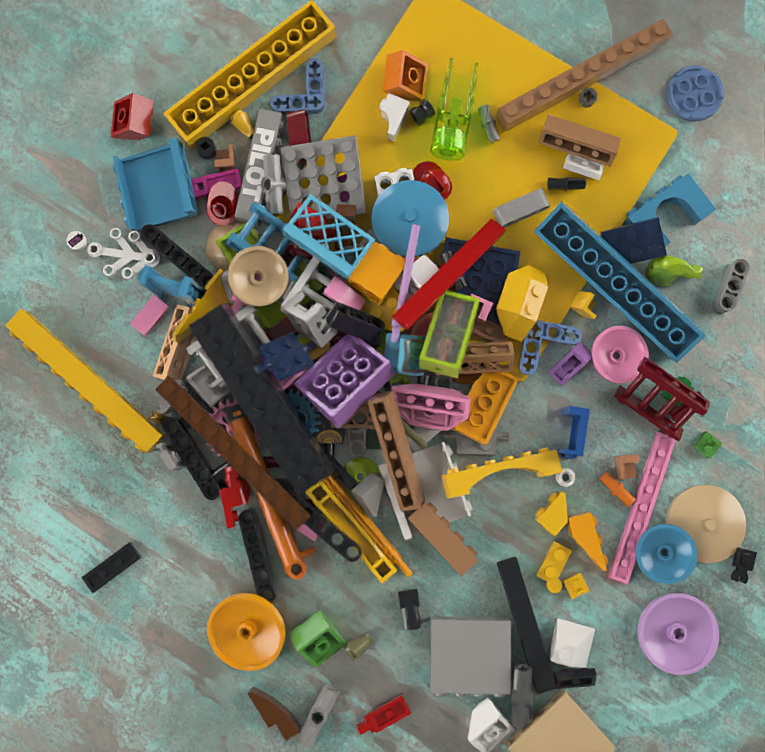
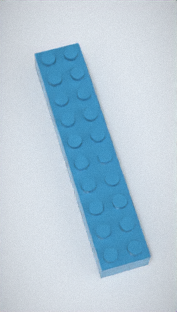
[534,201,706,363]

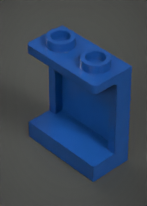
[557,406,590,459]

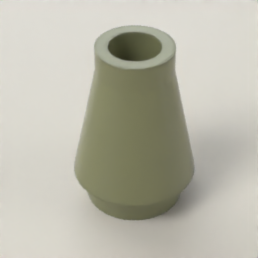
[344,632,373,661]

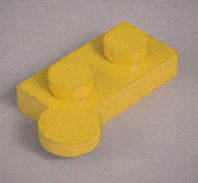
[536,541,572,593]

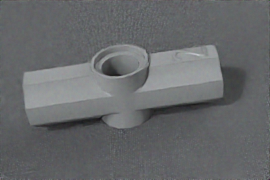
[261,155,286,214]
[296,684,339,748]

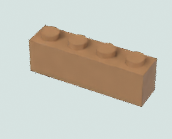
[538,115,620,167]
[407,501,479,576]

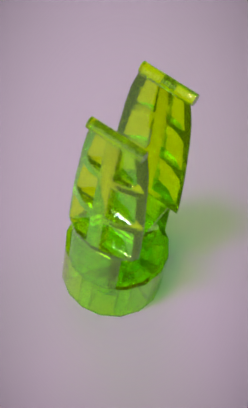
[430,58,479,161]

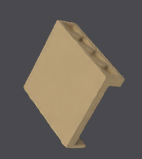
[506,689,616,752]

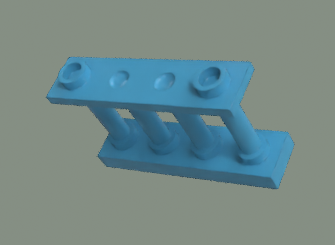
[226,202,304,283]
[138,265,206,307]

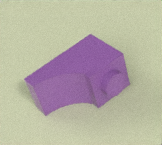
[548,342,591,386]

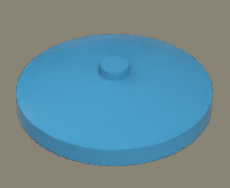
[372,180,449,258]

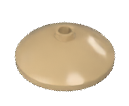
[206,220,260,272]
[228,246,288,306]

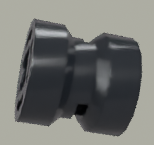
[409,99,435,126]

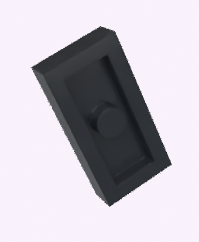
[555,667,597,689]

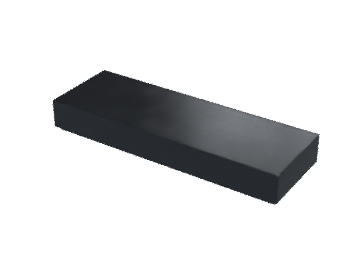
[81,542,142,594]

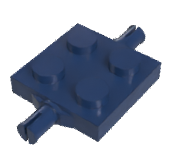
[255,332,316,382]

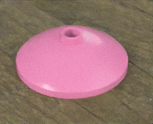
[591,326,649,384]

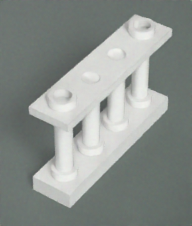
[280,243,351,333]
[186,305,270,388]

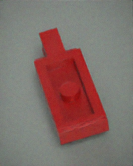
[357,694,411,735]

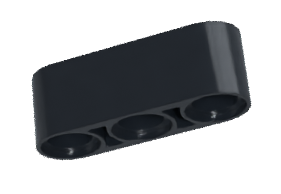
[326,303,385,343]

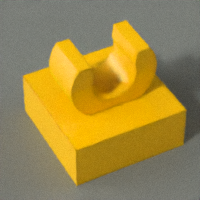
[562,572,590,599]

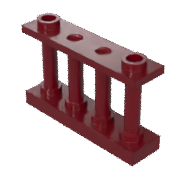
[614,356,711,442]

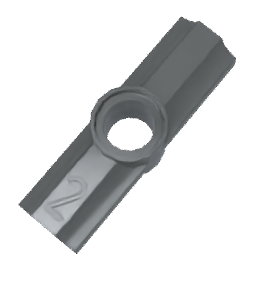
[511,664,532,729]

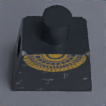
[314,412,346,455]

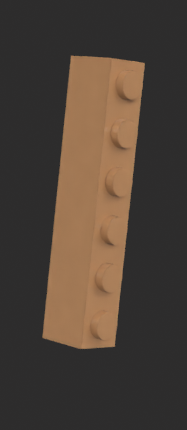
[368,390,425,512]

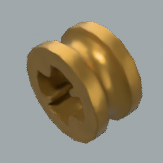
[148,410,168,425]

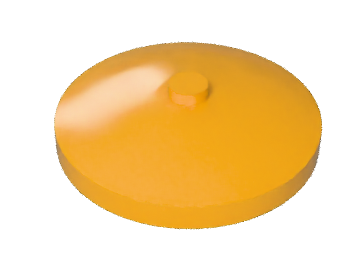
[207,593,286,671]

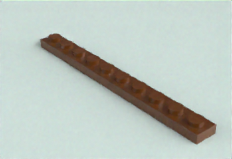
[155,376,311,531]

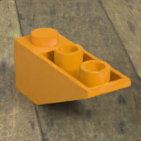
[566,511,608,571]

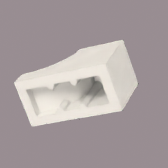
[379,93,410,142]

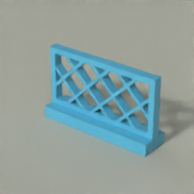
[282,194,375,280]

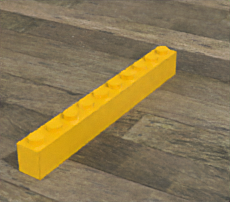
[5,309,166,453]

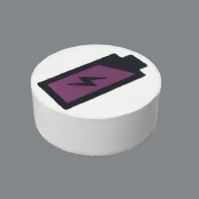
[67,231,88,251]

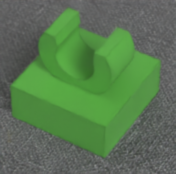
[693,431,722,458]

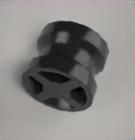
[196,137,217,160]

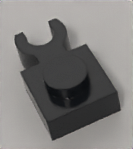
[731,547,757,584]

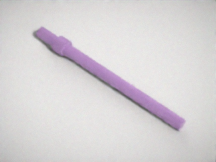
[390,224,420,343]

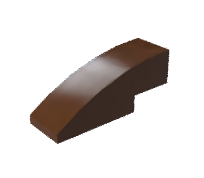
[247,687,301,741]

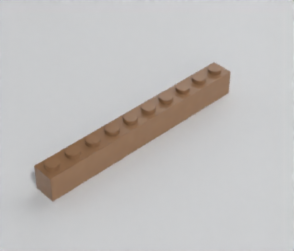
[496,19,673,132]

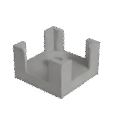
[282,292,338,348]

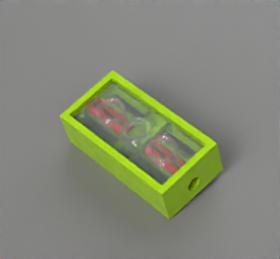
[419,291,480,378]

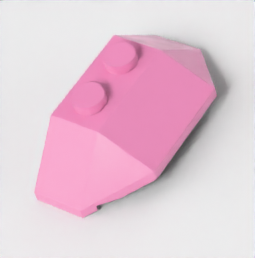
[392,384,471,431]

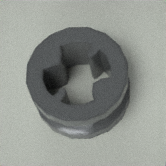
[579,88,597,107]

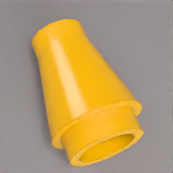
[230,109,255,139]

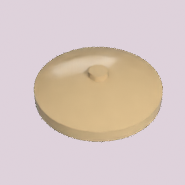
[666,485,746,563]

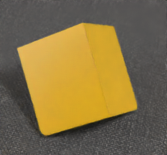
[570,291,596,319]

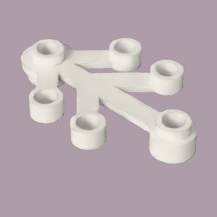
[87,228,160,280]

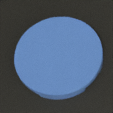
[667,65,724,122]

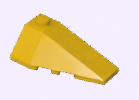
[173,269,233,343]

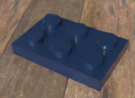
[600,217,667,264]

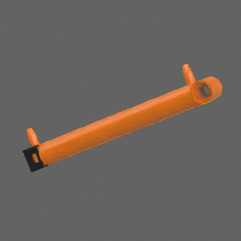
[222,404,316,580]

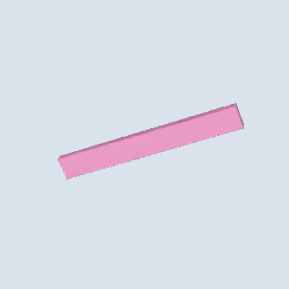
[608,431,676,585]

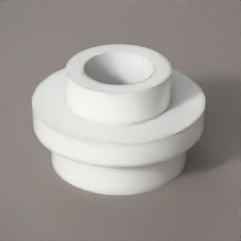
[556,468,575,487]

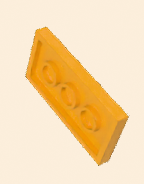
[452,362,519,446]

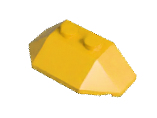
[496,265,548,342]

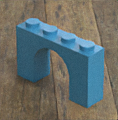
[624,173,716,246]

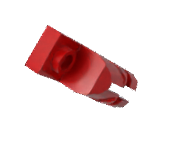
[219,466,250,529]

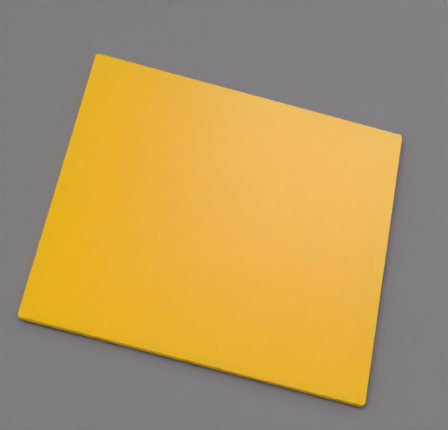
[272,0,678,382]

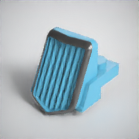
[384,333,428,375]

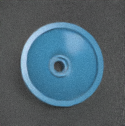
[636,524,697,584]

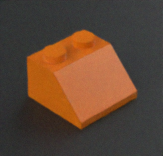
[382,50,429,101]

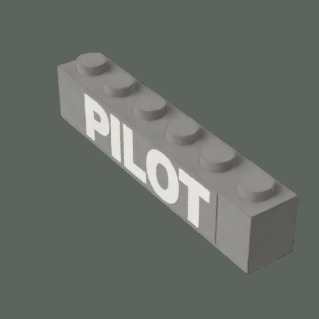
[235,109,285,226]

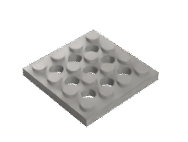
[280,135,367,219]

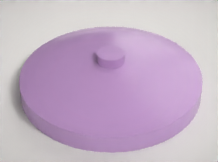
[638,593,719,675]

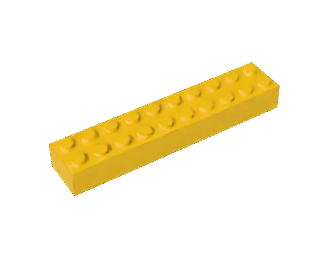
[163,0,337,149]

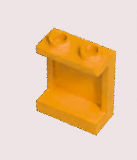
[347,242,406,306]

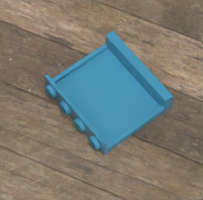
[113,137,199,232]

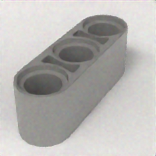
[492,189,550,228]
[713,259,750,314]

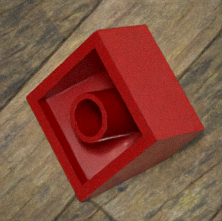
[111,93,154,140]

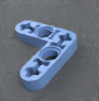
[270,58,324,115]
[519,320,582,375]

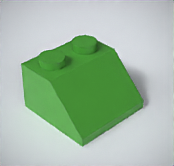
[289,610,347,668]

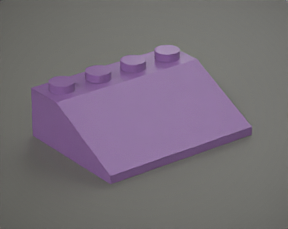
[294,334,395,428]

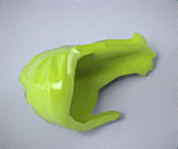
[645,255,703,287]

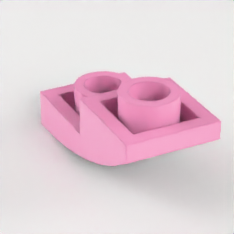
[323,276,366,310]

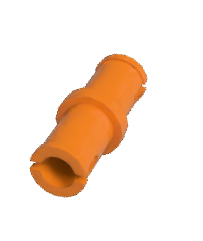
[599,471,636,507]

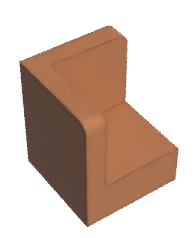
[214,144,237,173]
[614,455,639,479]

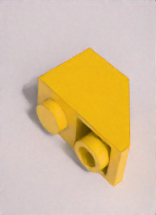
[534,491,568,536]

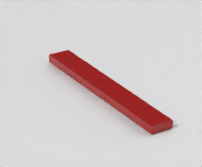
[392,218,506,330]

